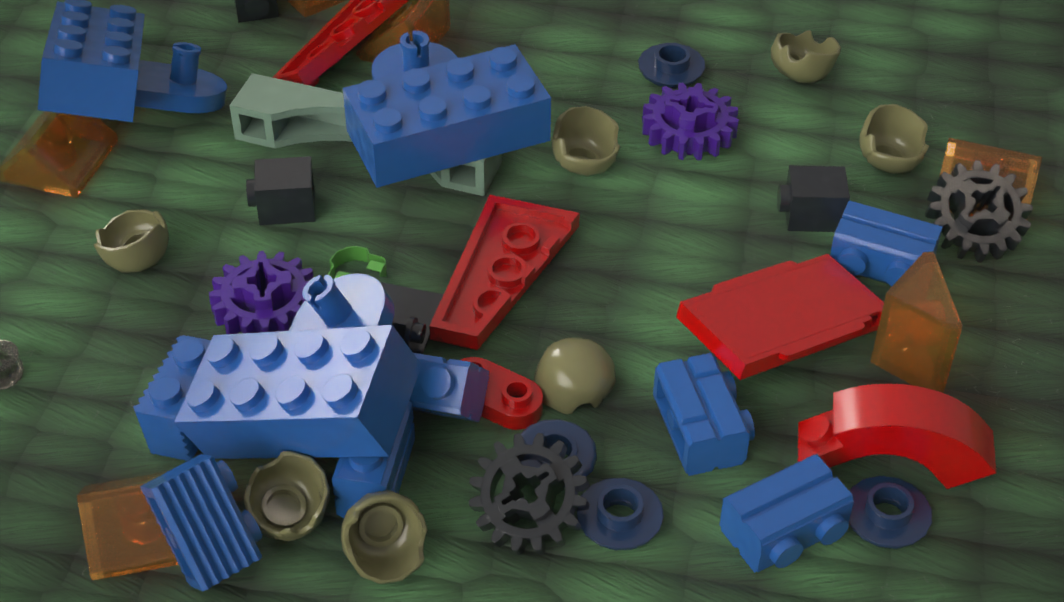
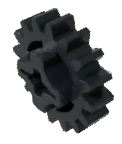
[925,160,1033,263]
[468,433,590,555]

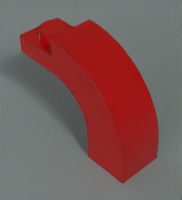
[797,384,997,489]

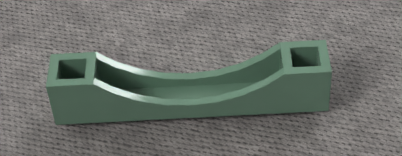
[229,73,502,196]

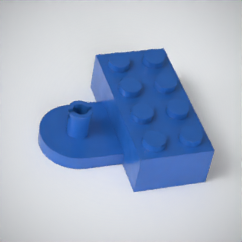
[38,0,227,122]
[343,31,551,188]
[174,273,422,459]

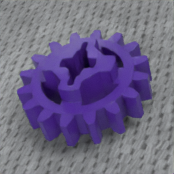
[642,82,739,161]
[209,251,314,334]

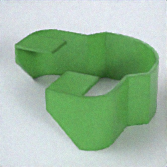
[328,246,387,279]

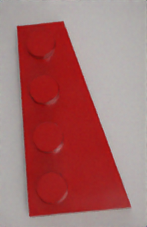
[272,0,409,87]
[429,195,580,350]

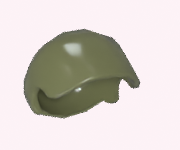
[771,30,842,83]
[859,104,929,174]
[551,106,620,176]
[93,209,169,273]
[534,337,616,414]
[243,451,330,541]
[341,490,428,584]

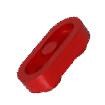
[461,357,543,430]

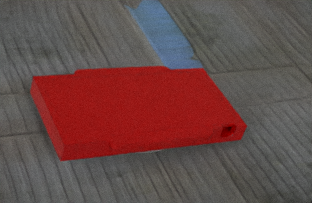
[676,254,894,380]

